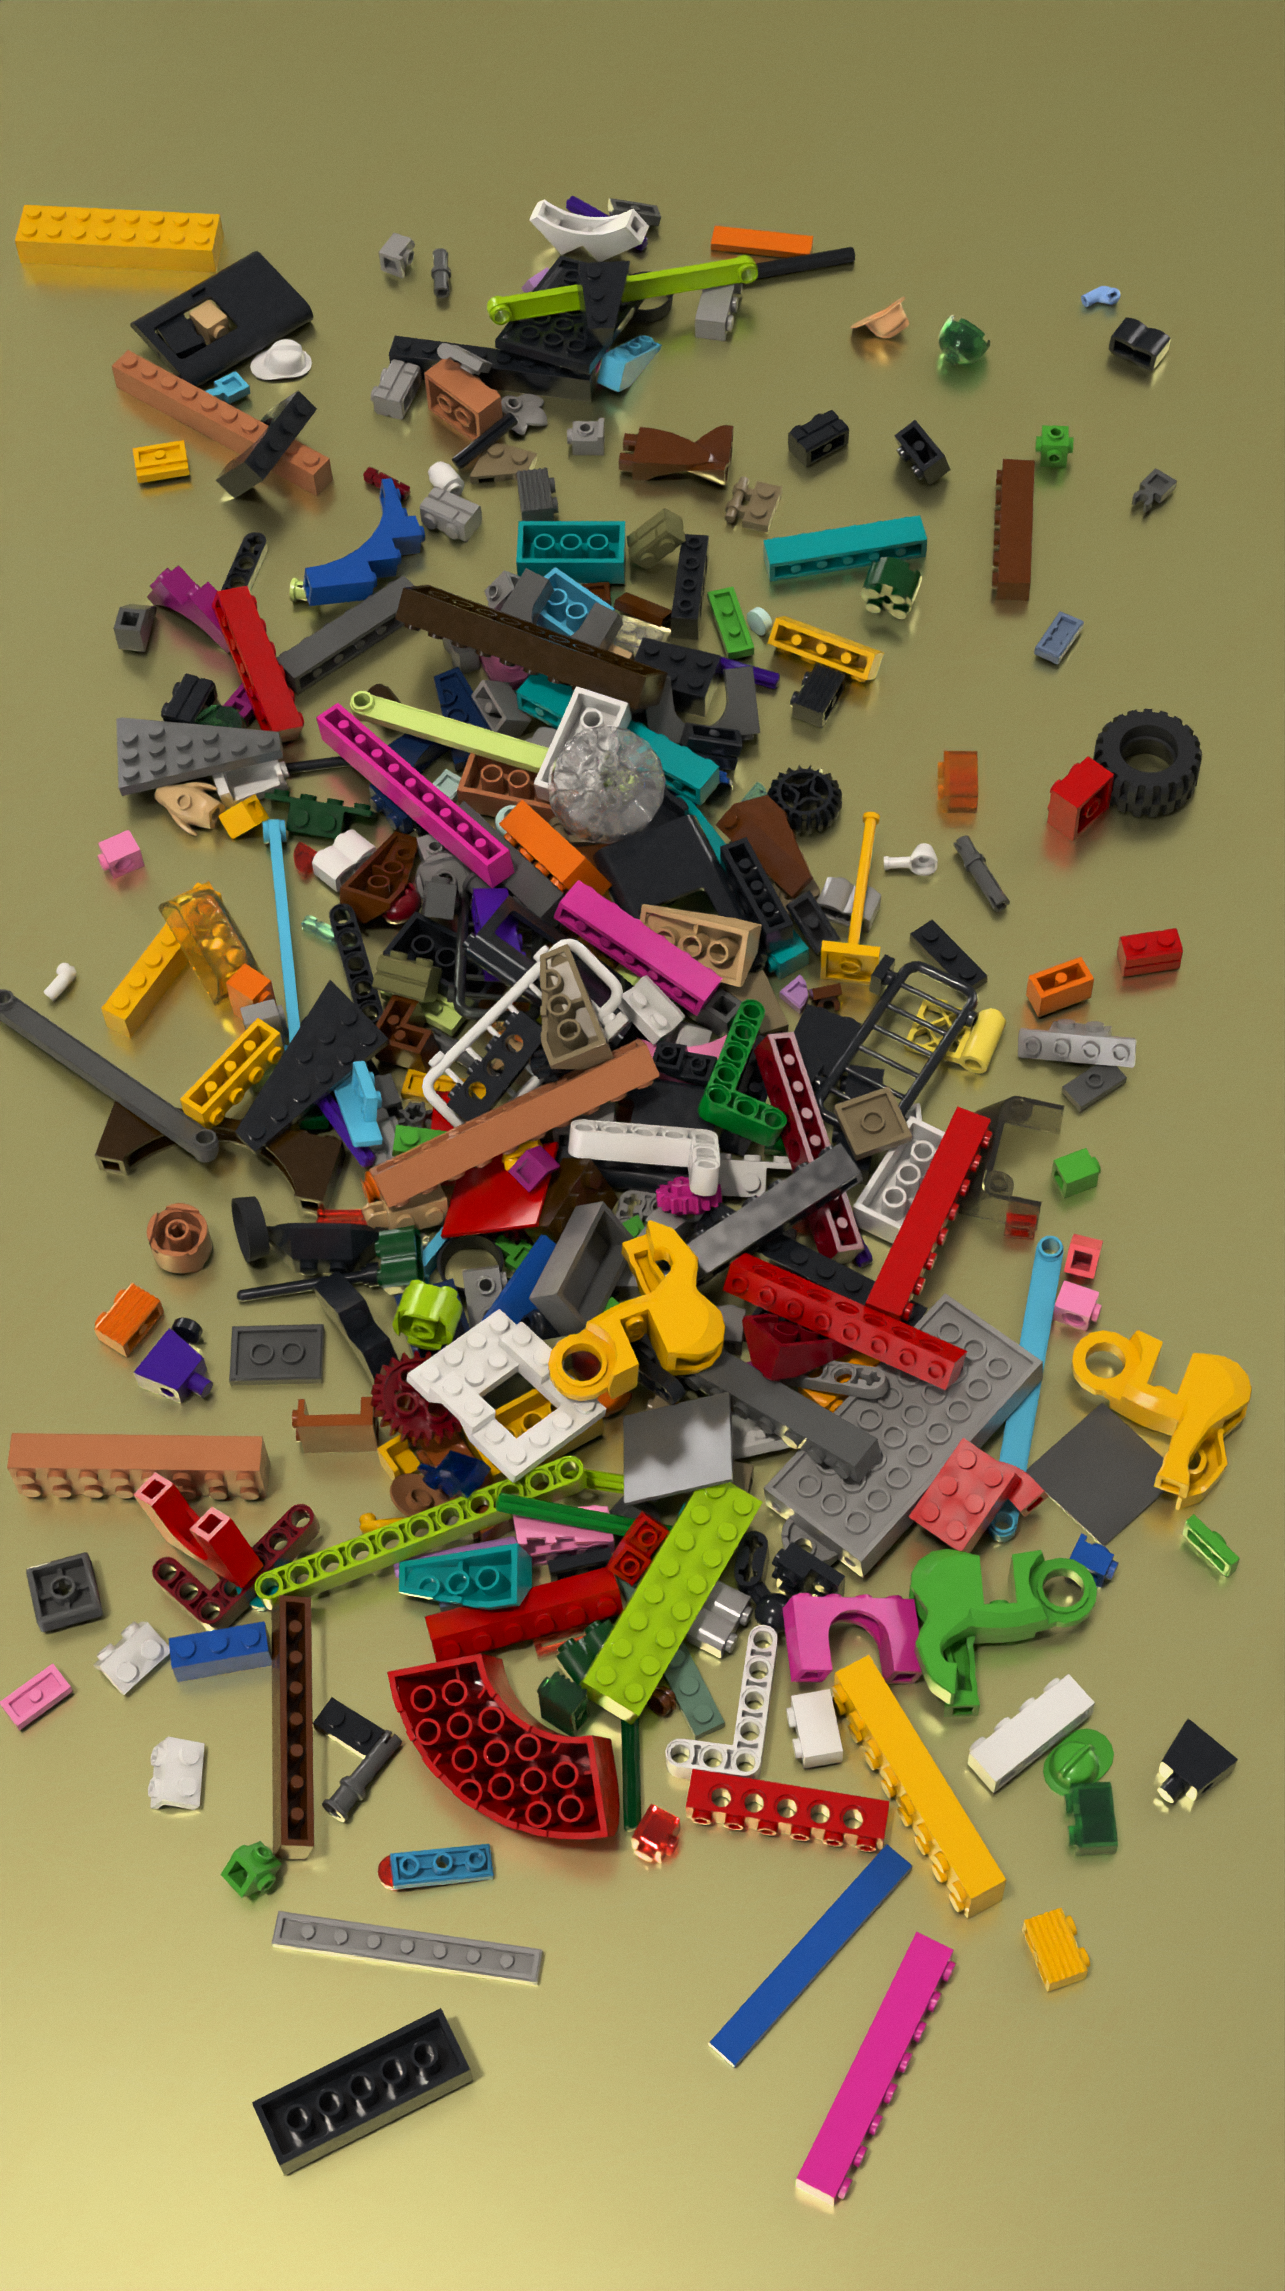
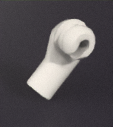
[43,963,76,1001]

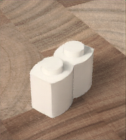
[312,829,376,892]

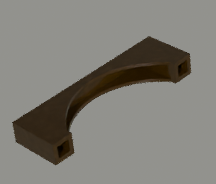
[95,1101,346,1216]

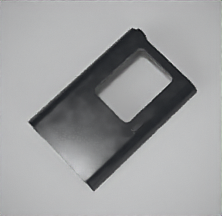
[130,251,314,387]
[593,815,768,997]
[461,895,634,1051]
[540,1069,715,1194]

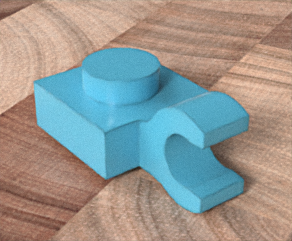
[205,371,250,404]

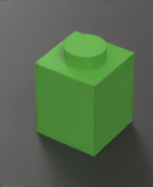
[1051,1148,1101,1199]

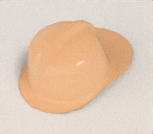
[850,297,909,338]

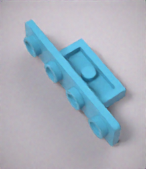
[334,1061,383,1147]

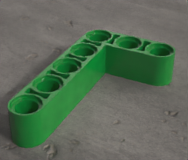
[698,999,787,1146]

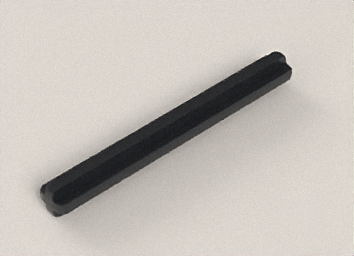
[756,247,855,279]

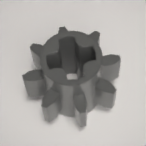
[398,1101,433,1129]

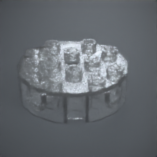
[548,725,666,843]

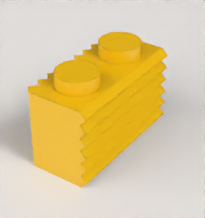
[1022,1908,1090,1992]

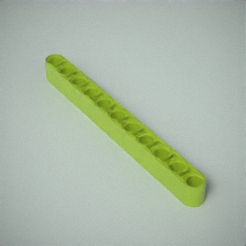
[254,1456,587,1609]

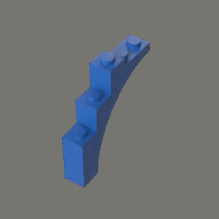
[303,478,425,606]

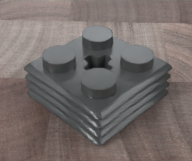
[26,1552,103,1632]

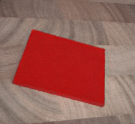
[441,1142,559,1239]

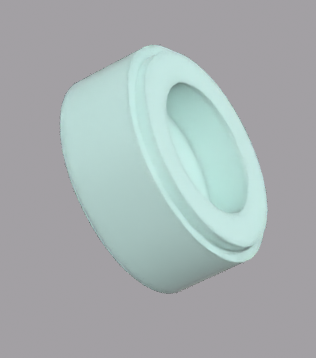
[747,607,772,636]

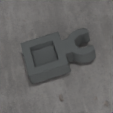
[1132,468,1177,512]

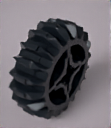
[767,764,842,836]

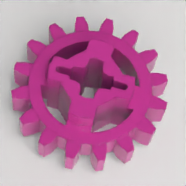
[656,1176,722,1216]

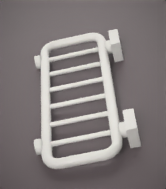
[422,939,631,1128]

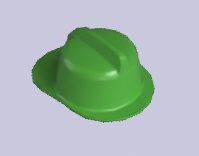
[1043,1728,1114,1798]

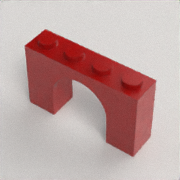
[133,1472,264,1588]

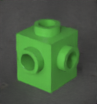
[1035,425,1074,468]
[220,1841,282,1898]

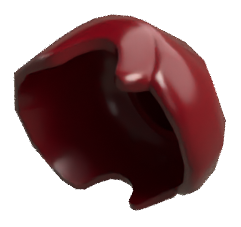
[382,883,422,925]

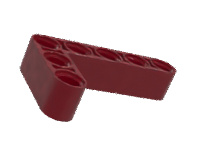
[152,1504,320,1631]

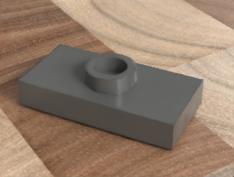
[1061,1064,1127,1112]

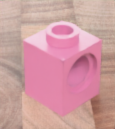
[97,830,145,879]
[1052,1280,1102,1331]

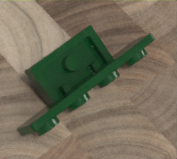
[264,789,378,839]

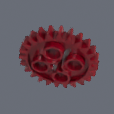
[370,1351,463,1447]

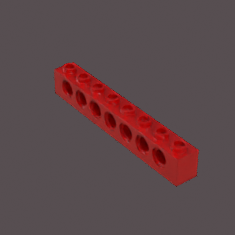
[723,1253,968,1390]

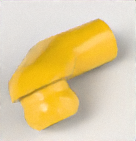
[502,1139,543,1171]
[359,1513,404,1534]

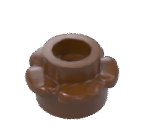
[647,1686,676,1716]

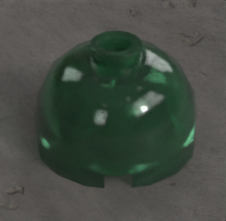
[938,315,991,366]

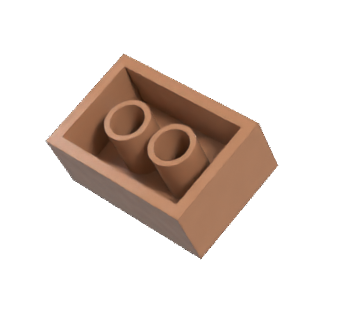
[424,359,503,442]

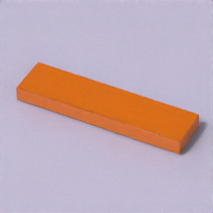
[711,226,814,258]

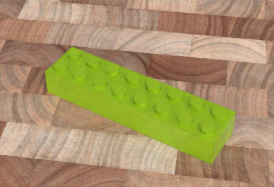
[576,1482,763,1725]

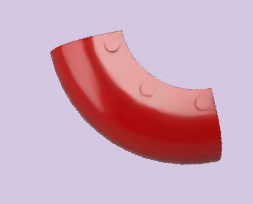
[387,1654,620,1840]

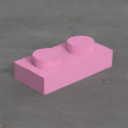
[0,1663,73,1731]

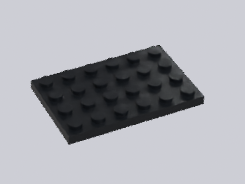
[495,255,645,374]

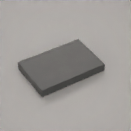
[229,1324,325,1386]

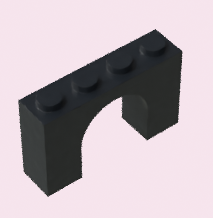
[215,390,317,498]

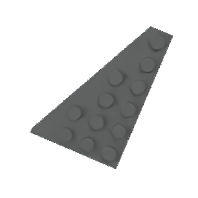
[116,717,283,796]

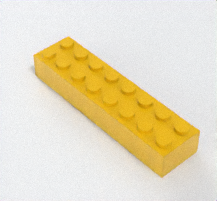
[15,205,224,273]
[832,1655,1006,1920]

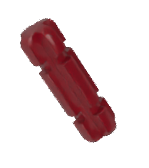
[363,467,411,500]

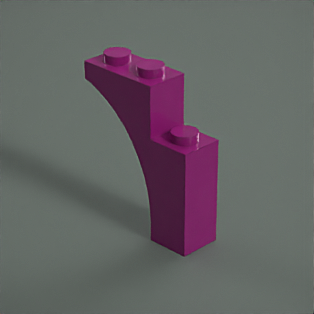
[147,565,230,654]

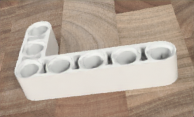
[568,1119,720,1196]
[665,1625,778,1780]

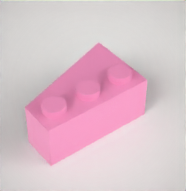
[513,1505,615,1567]

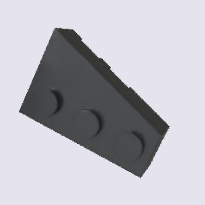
[577,261,630,347]

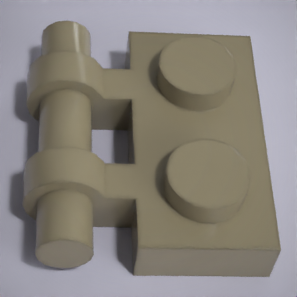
[725,477,782,533]

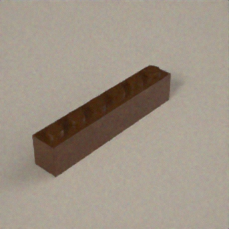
[992,459,1035,601]

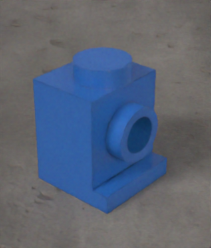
[1069,1533,1119,1588]

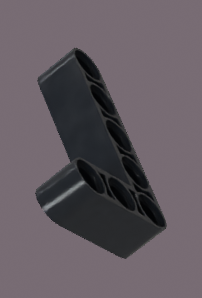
[300,903,383,1027]

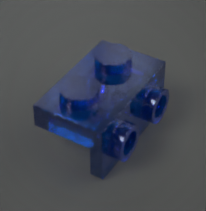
[417,1450,491,1498]

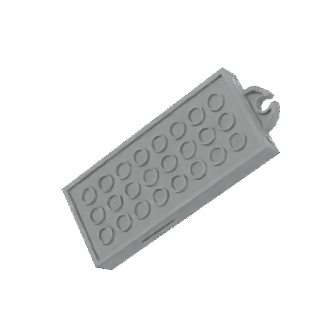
[764,1293,1043,1578]

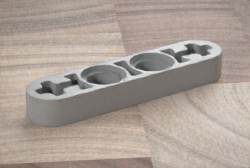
[779,1361,888,1399]

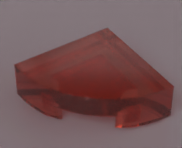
[293,842,317,879]

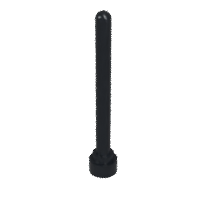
[237,1262,380,1302]

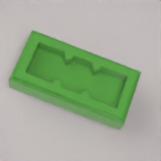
[1182,1514,1240,1577]

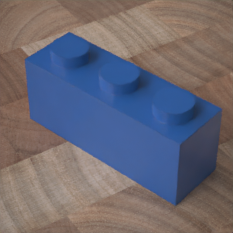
[168,1621,272,1682]

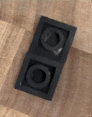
[653,1040,717,1087]

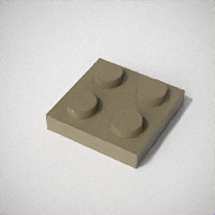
[833,1086,912,1160]

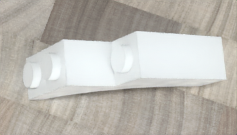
[530,200,649,262]

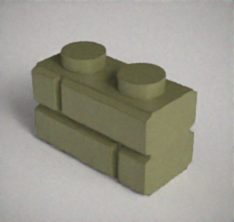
[627,508,686,569]
[372,950,442,1003]

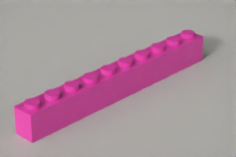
[316,703,515,888]

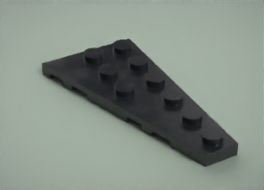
[235,980,389,1156]

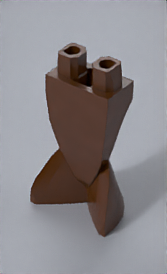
[619,425,734,486]

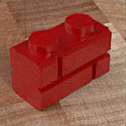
[1117,928,1183,977]

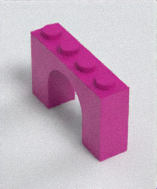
[782,1593,923,1684]

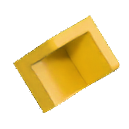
[218,794,269,839]
[377,1434,423,1481]

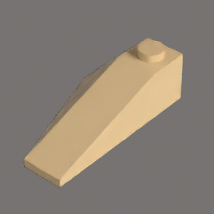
[640,904,762,987]

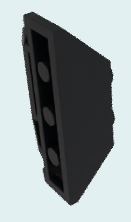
[267,1223,385,1276]

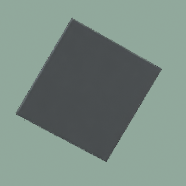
[623,1391,734,1506]
[1026,1403,1165,1547]

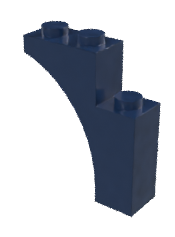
[369,733,450,835]

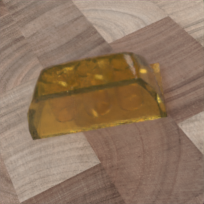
[158,881,264,1006]

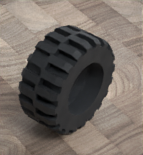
[1093,709,1202,817]

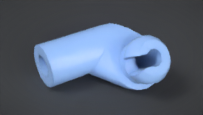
[1081,286,1121,307]

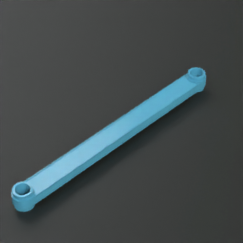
[262,819,300,1051]
[988,1236,1064,1542]

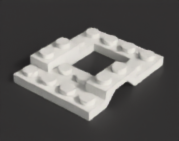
[407,1309,607,1483]

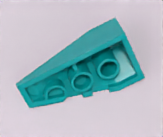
[399,1543,532,1610]

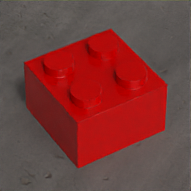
[1047,756,1114,841]

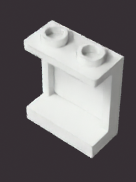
[212,759,290,810]

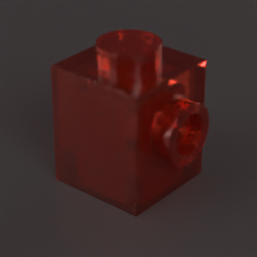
[631,1804,681,1863]

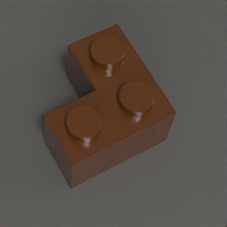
[375,994,439,1074]

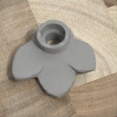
[501,394,548,435]

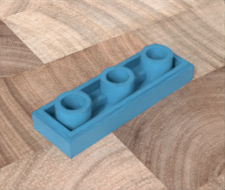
[390,1844,494,1890]

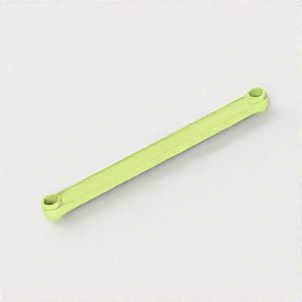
[350,691,635,800]

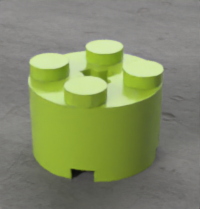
[392,1280,463,1350]

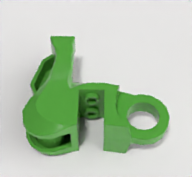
[909,1549,1097,1717]

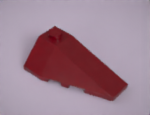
[742,1314,857,1381]

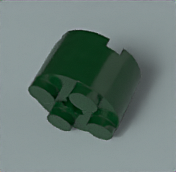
[861,557,922,619]

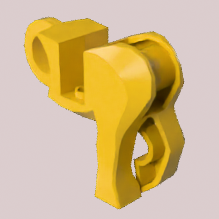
[548,1220,725,1401]
[1071,1330,1252,1510]

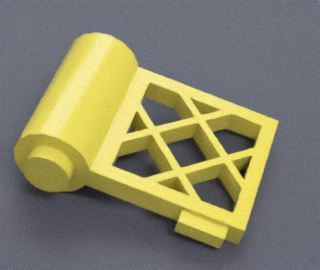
[904,998,1006,1074]

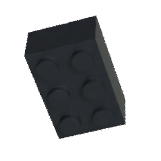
[634,637,721,717]

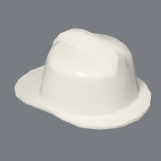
[250,339,312,380]

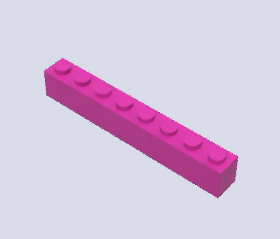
[796,1931,956,2206]

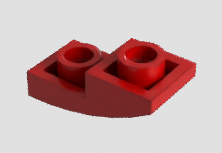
[606,1510,669,1586]

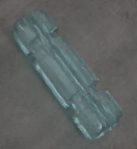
[301,915,353,947]

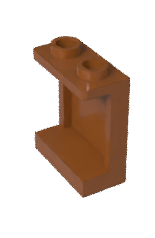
[292,1397,379,1453]

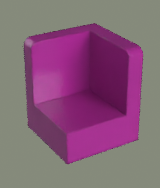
[508,1145,560,1192]

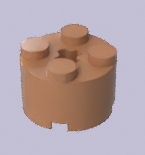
[147,1203,212,1273]

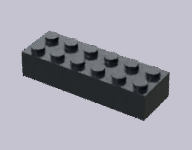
[252,2008,473,2176]

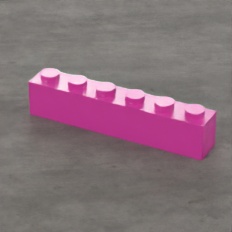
[553,880,723,1016]

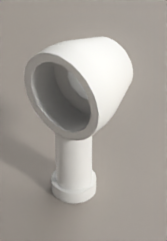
[884,843,938,876]

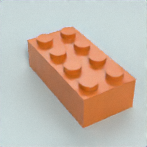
[499,800,612,896]

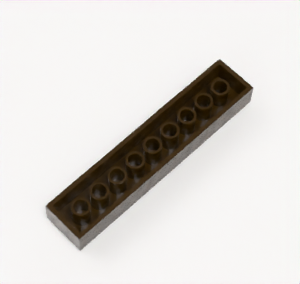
[395,585,668,712]

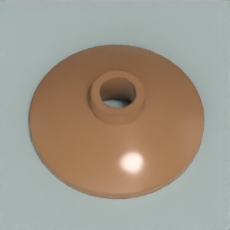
[390,1473,448,1517]

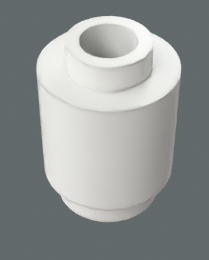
[428,461,465,496]

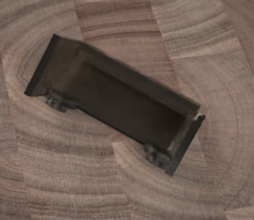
[957,1096,1065,1231]

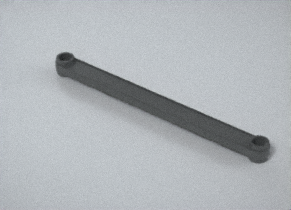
[0,989,219,1162]

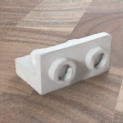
[618,975,685,1045]

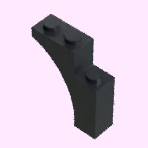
[312,1271,400,1385]

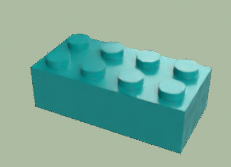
[516,521,626,584]

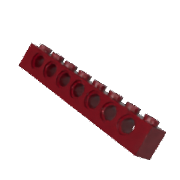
[754,1032,865,1264]

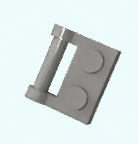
[437,343,493,375]

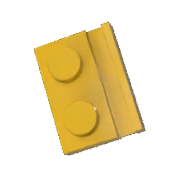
[132,440,190,483]

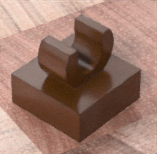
[808,983,842,1011]

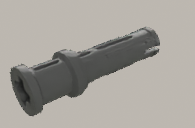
[322,1730,402,1822]

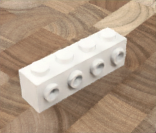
[968,1674,1095,1793]

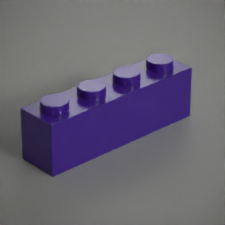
[471,888,526,981]

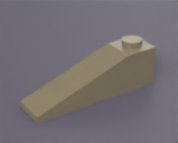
[540,944,614,1070]

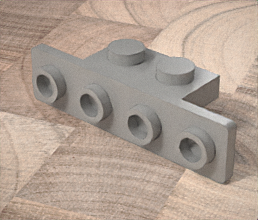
[1018,1019,1137,1068]

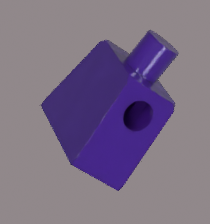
[133,1328,213,1403]

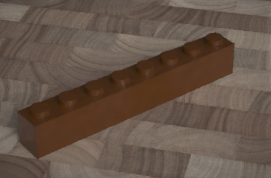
[271,1595,314,1860]

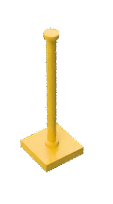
[820,812,880,985]

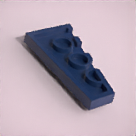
[434,667,491,771]

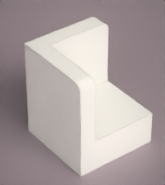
[662,1021,712,1047]

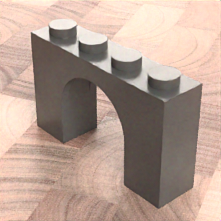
[500,569,623,651]
[645,666,760,743]

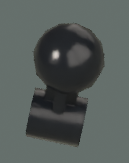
[734,1531,790,1634]

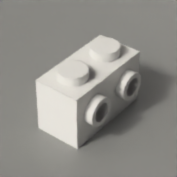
[786,1689,843,1769]

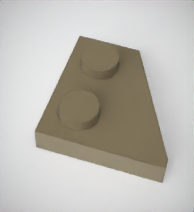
[470,442,537,484]

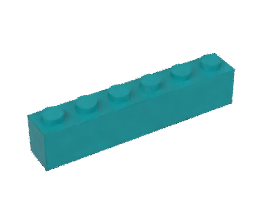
[763,515,927,582]

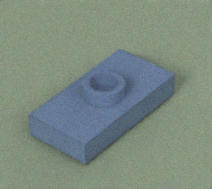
[1034,611,1084,664]

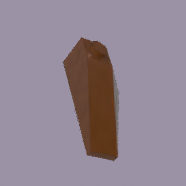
[716,795,813,899]
[340,831,418,923]

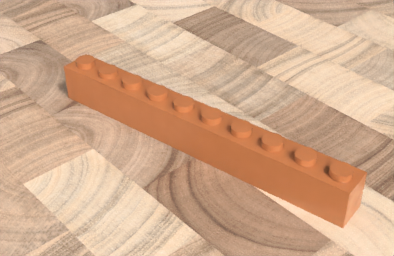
[112,350,333,496]
[369,1039,660,1208]

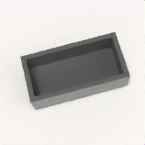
[529,1202,634,1336]

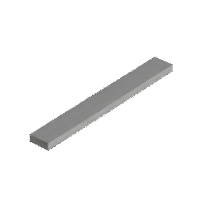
[271,1911,543,1986]

